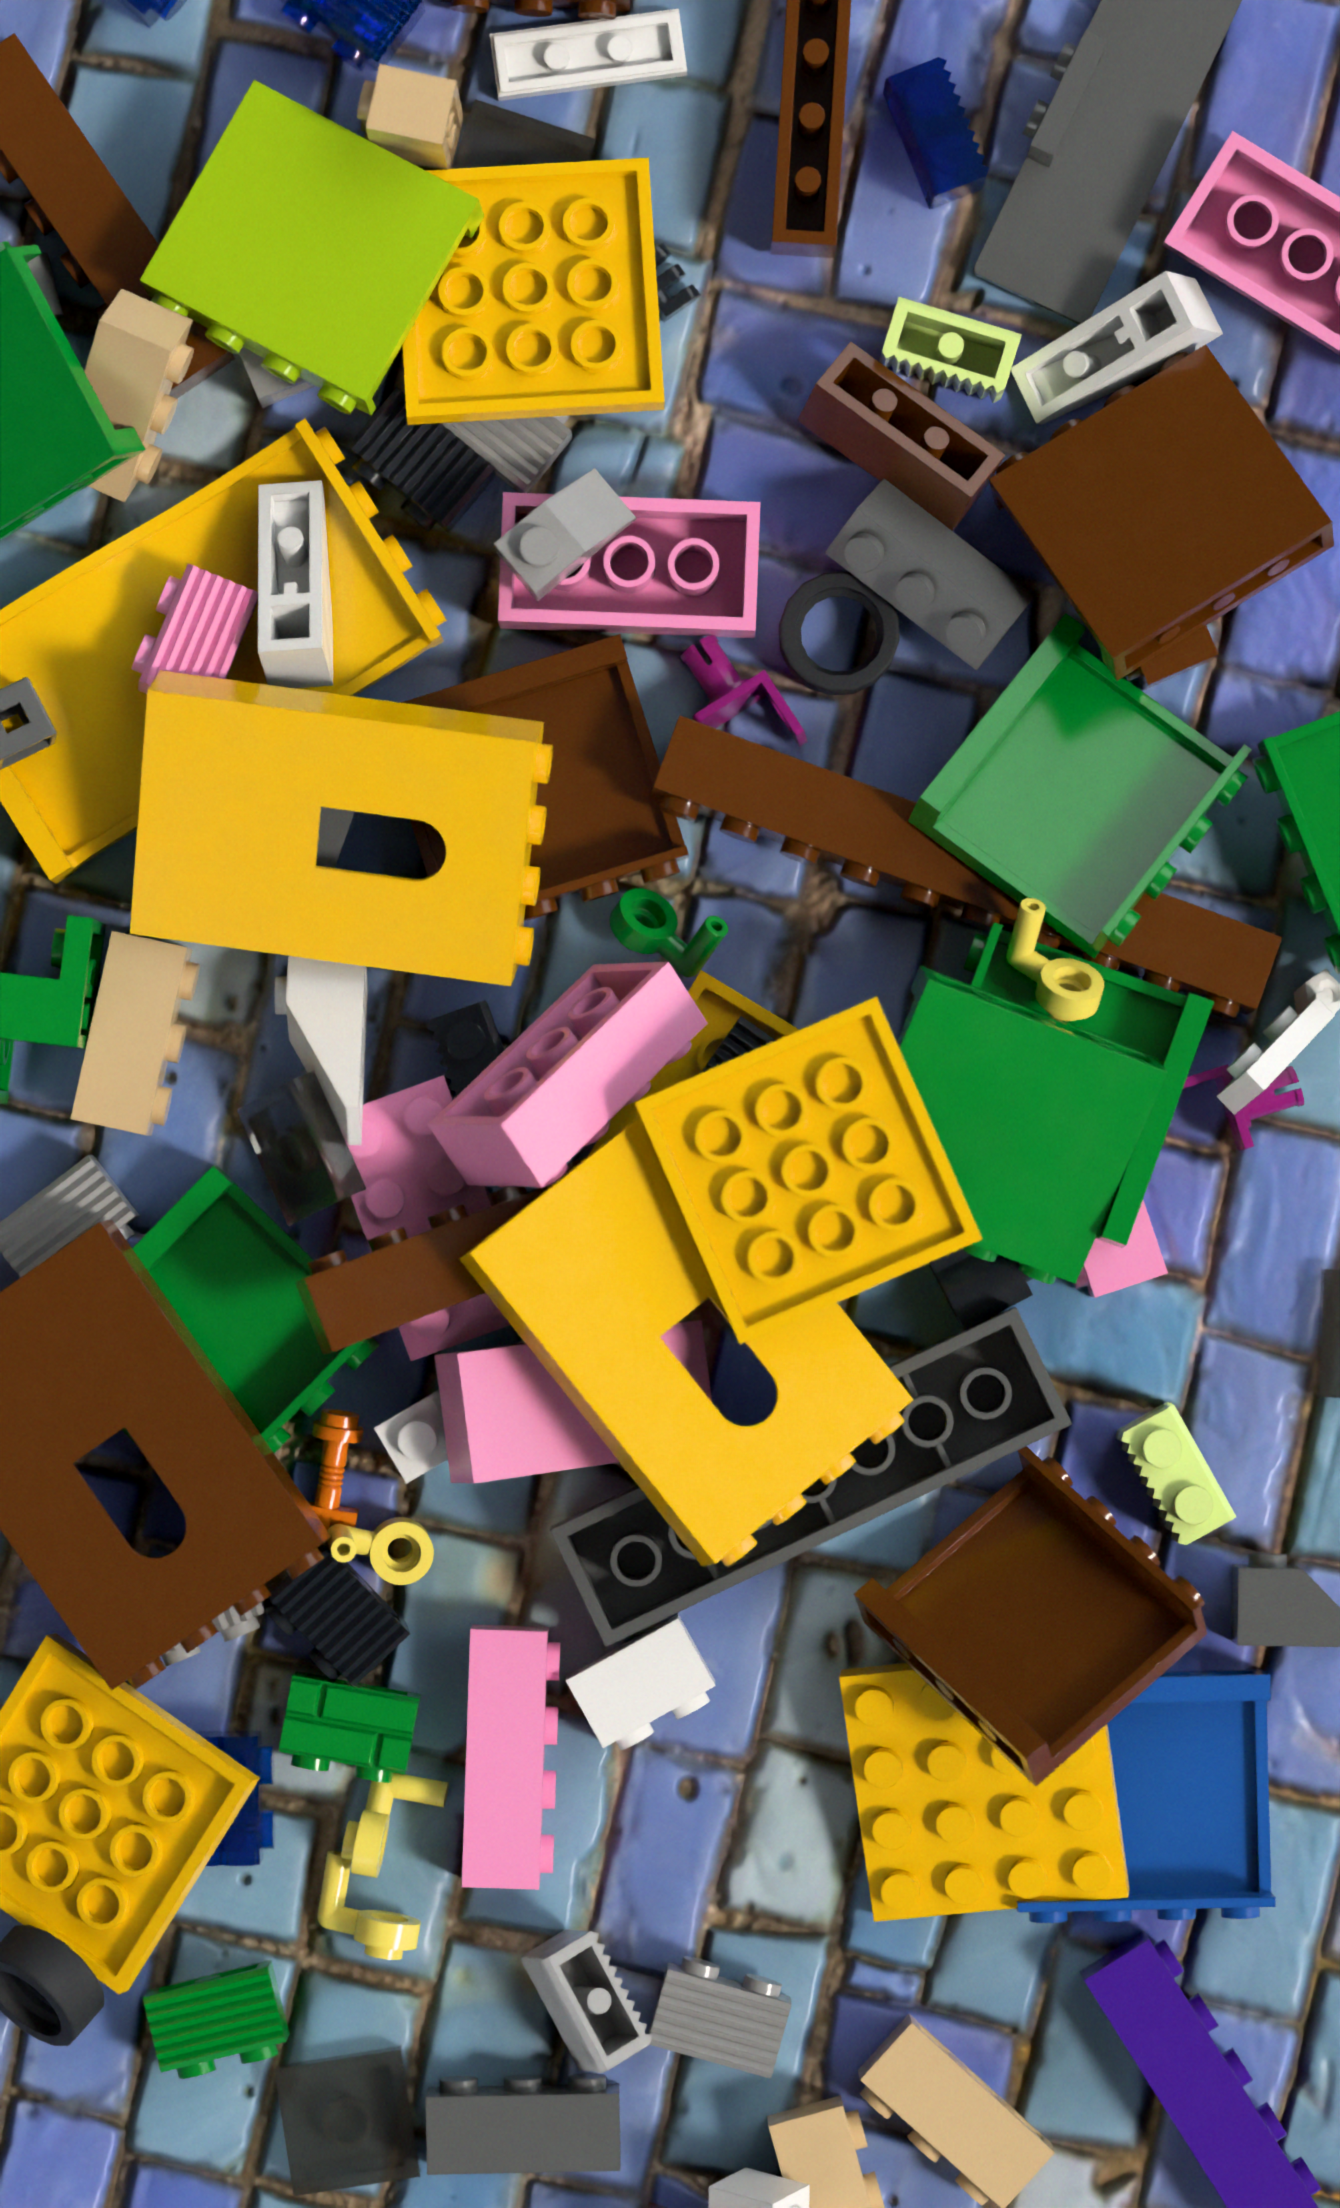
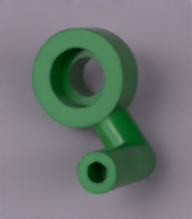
[609,888,728,977]

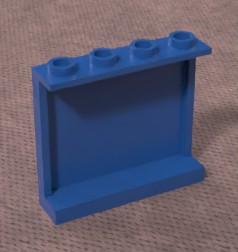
[1016,1669,1276,1923]

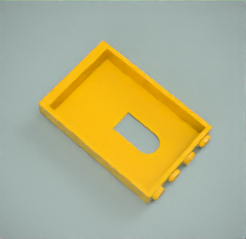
[130,670,553,986]
[459,1114,914,1567]

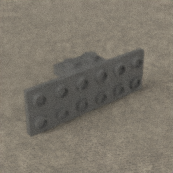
[973,0,1242,325]

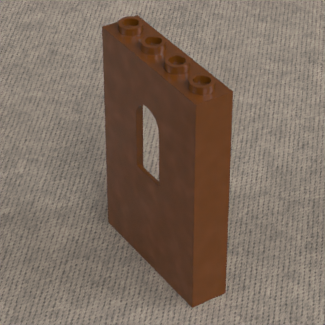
[0,1219,332,1690]

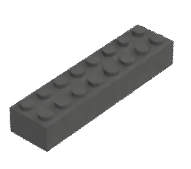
[550,1306,1072,1647]

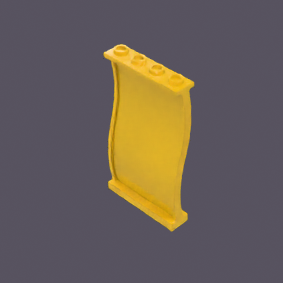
[0,418,447,884]

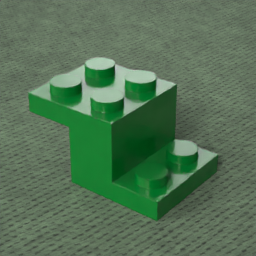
[0,915,106,1105]

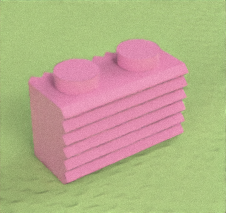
[131,564,258,694]

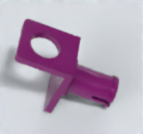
[681,635,808,747]
[1183,1064,1304,1151]

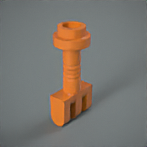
[307,1409,364,1531]

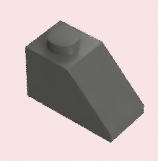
[1231,1553,1340,1647]

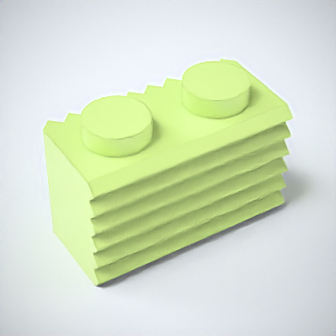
[879,297,1022,403]
[1115,1402,1236,1545]

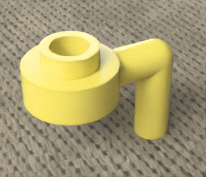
[1006,898,1104,1021]
[327,1517,434,1585]
[341,1772,449,1878]
[317,1851,421,1960]

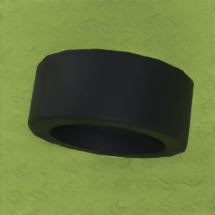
[778,572,900,696]
[0,1925,104,2046]

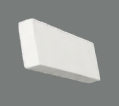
[490,9,687,101]

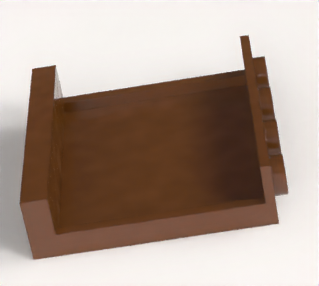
[989,344,1334,681]
[400,634,689,921]
[854,1446,1208,1787]

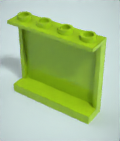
[140,80,484,416]

